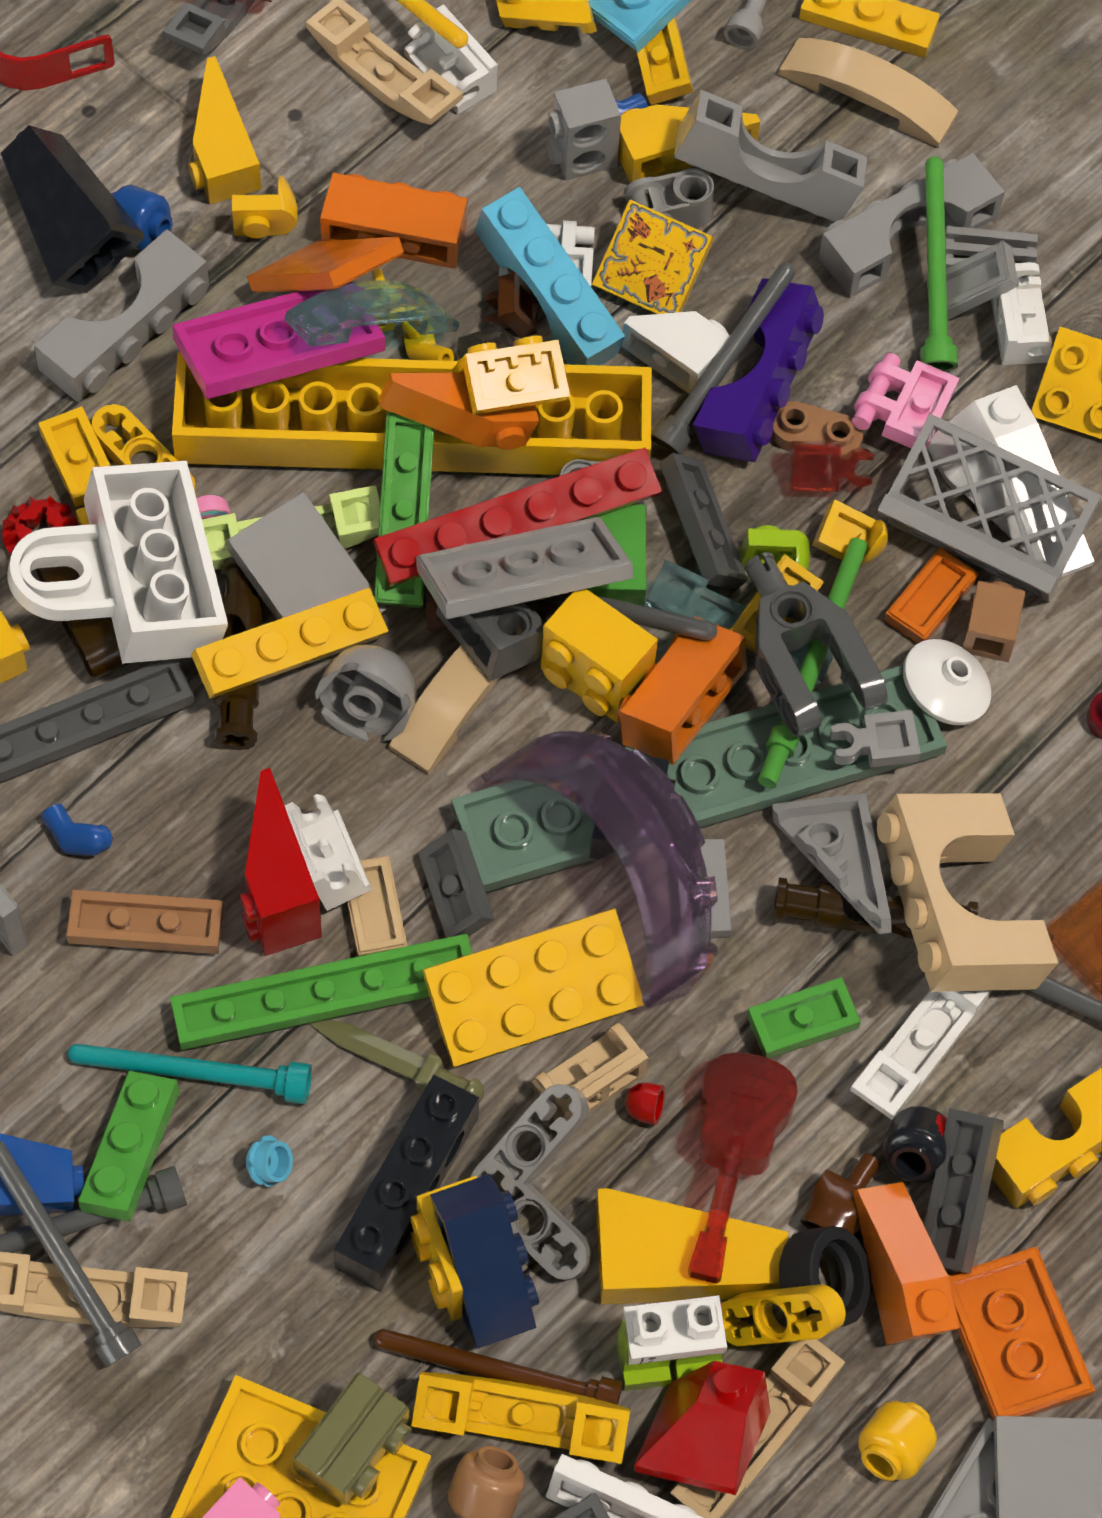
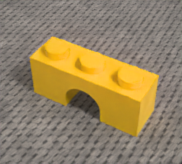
[992,1068,1102,1210]

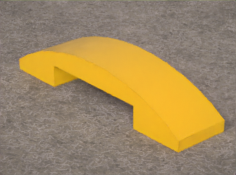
[411,1372,631,1464]

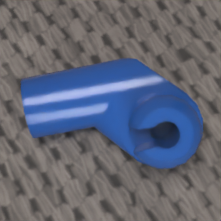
[41,804,113,856]

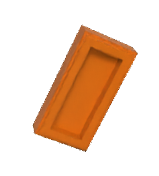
[884,547,979,644]

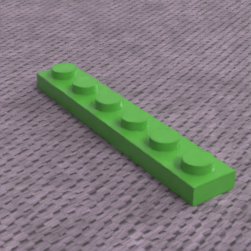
[170,934,472,1050]

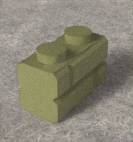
[293,1372,412,1506]

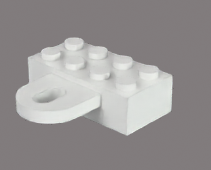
[7,461,228,664]

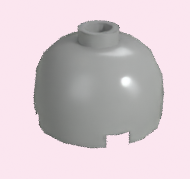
[315,644,417,741]

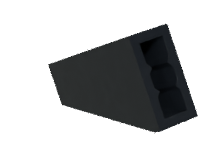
[1,125,145,293]

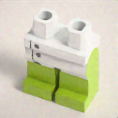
[616,1295,727,1391]

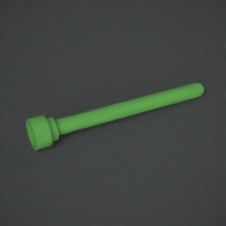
[920,156,958,372]

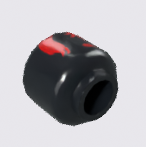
[882,1106,947,1183]

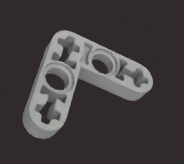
[470,1084,594,1280]

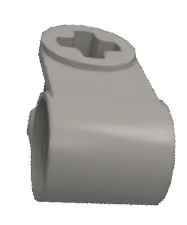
[623,168,714,228]

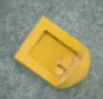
[232,175,298,238]
[812,500,888,567]

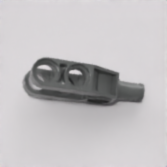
[745,552,888,737]

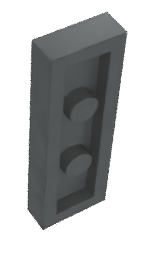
[659,453,748,590]
[924,1108,1004,1273]

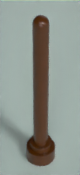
[374,1329,623,1405]

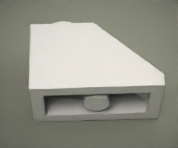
[622,311,730,394]

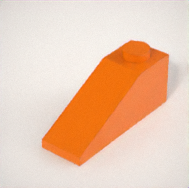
[378,372,539,450]
[853,1182,960,1345]

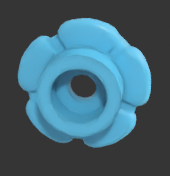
[246,1135,293,1187]

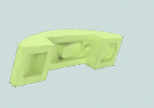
[202,485,380,570]

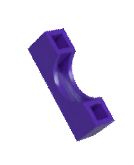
[693,278,824,462]

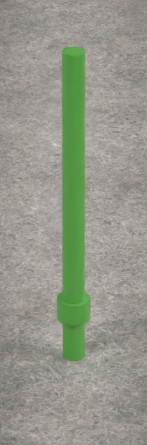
[758,538,868,788]

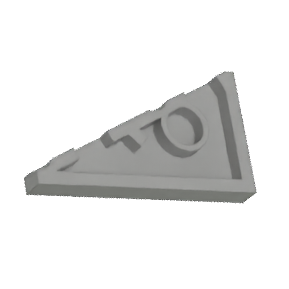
[772,793,891,934]

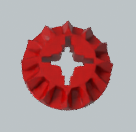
[2,495,79,555]

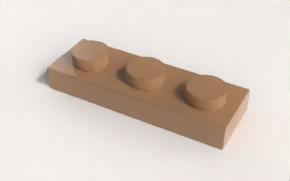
[66,889,224,954]

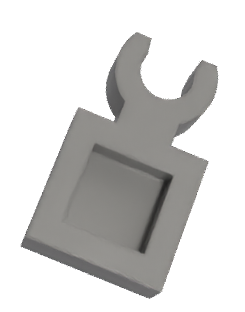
[830,710,921,768]

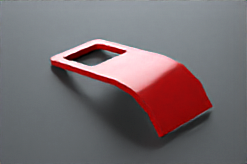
[0,34,115,91]

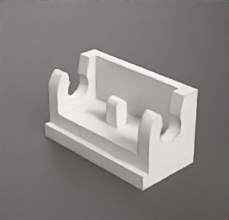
[404,4,498,115]
[991,262,1053,366]
[284,794,372,911]

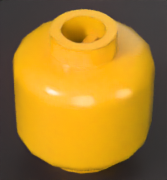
[858,1401,937,1481]

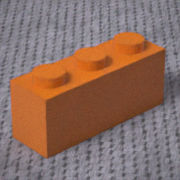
[320,173,468,269]
[618,616,747,765]

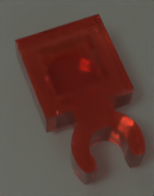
[789,441,874,492]

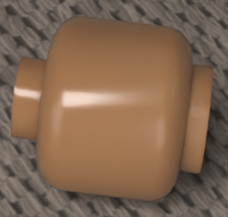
[447,1446,525,1518]

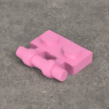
[852,353,960,449]

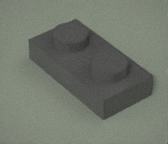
[418,829,495,938]

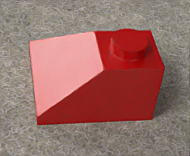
[634,1361,771,1495]

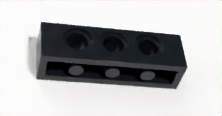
[334,1074,479,1292]

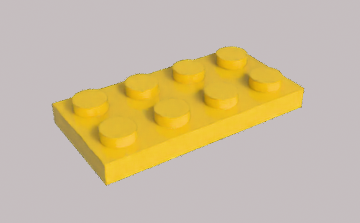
[421,908,645,1067]

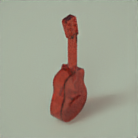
[687,1053,797,1284]

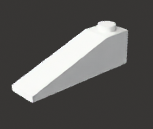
[927,385,1094,578]

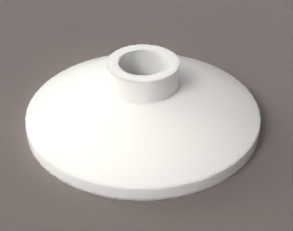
[903,639,991,725]

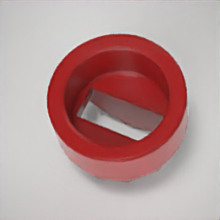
[624,1082,665,1125]

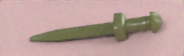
[309,1019,484,1103]

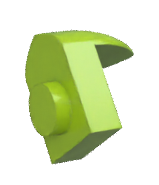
[739,525,810,570]

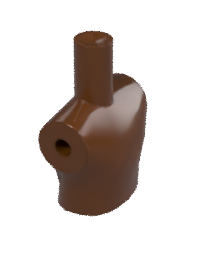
[800,1153,881,1237]

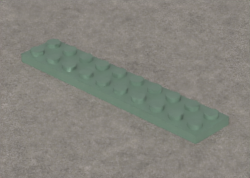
[451,665,947,892]

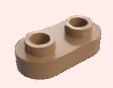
[771,401,863,464]

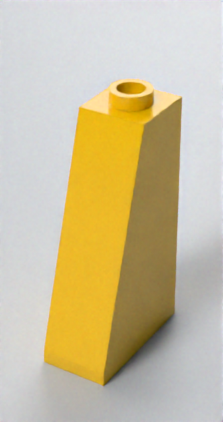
[595,1188,789,1305]

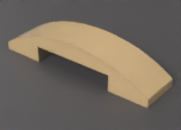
[305,0,463,125]
[778,38,958,148]
[389,645,502,775]
[0,1252,188,1328]
[670,1339,845,1518]

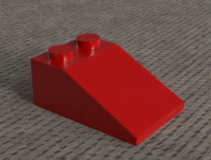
[239,768,322,956]

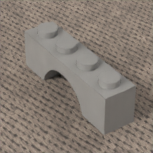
[674,90,867,222]
[819,153,1005,298]
[34,229,209,402]

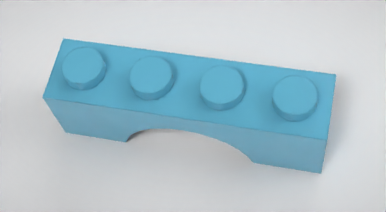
[475,187,625,365]

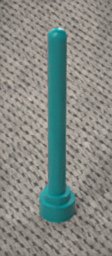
[67,1044,312,1104]

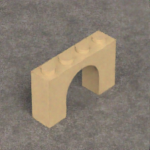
[876,793,1058,992]

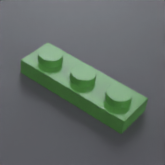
[78,1071,180,1222]

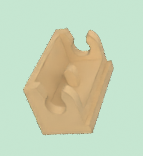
[531,1023,648,1120]

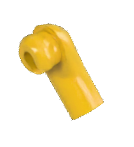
[402,313,454,361]

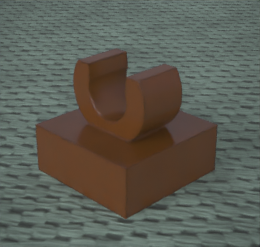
[485,272,538,338]

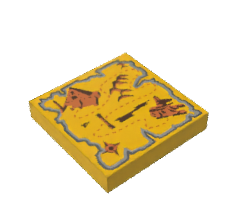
[592,199,715,314]

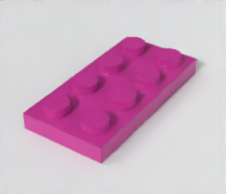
[172,281,385,399]

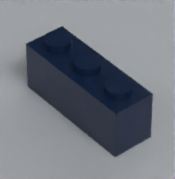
[430,1174,539,1349]

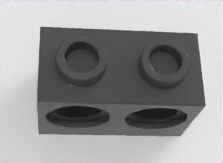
[436,602,544,681]

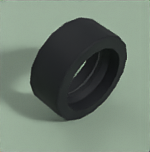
[779,1226,871,1327]

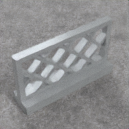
[877,414,1101,602]

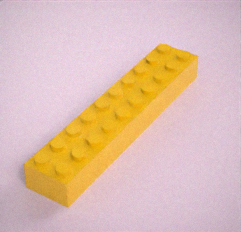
[172,352,652,475]

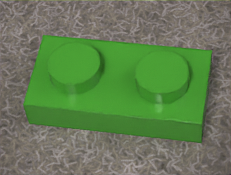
[747,977,861,1060]

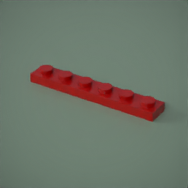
[373,447,662,587]

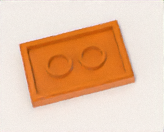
[247,237,404,293]
[948,1246,1096,1421]

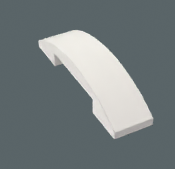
[850,990,993,1120]

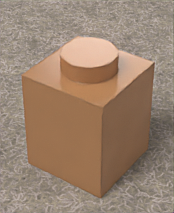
[963,580,1026,663]

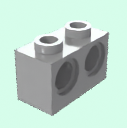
[546,78,621,181]

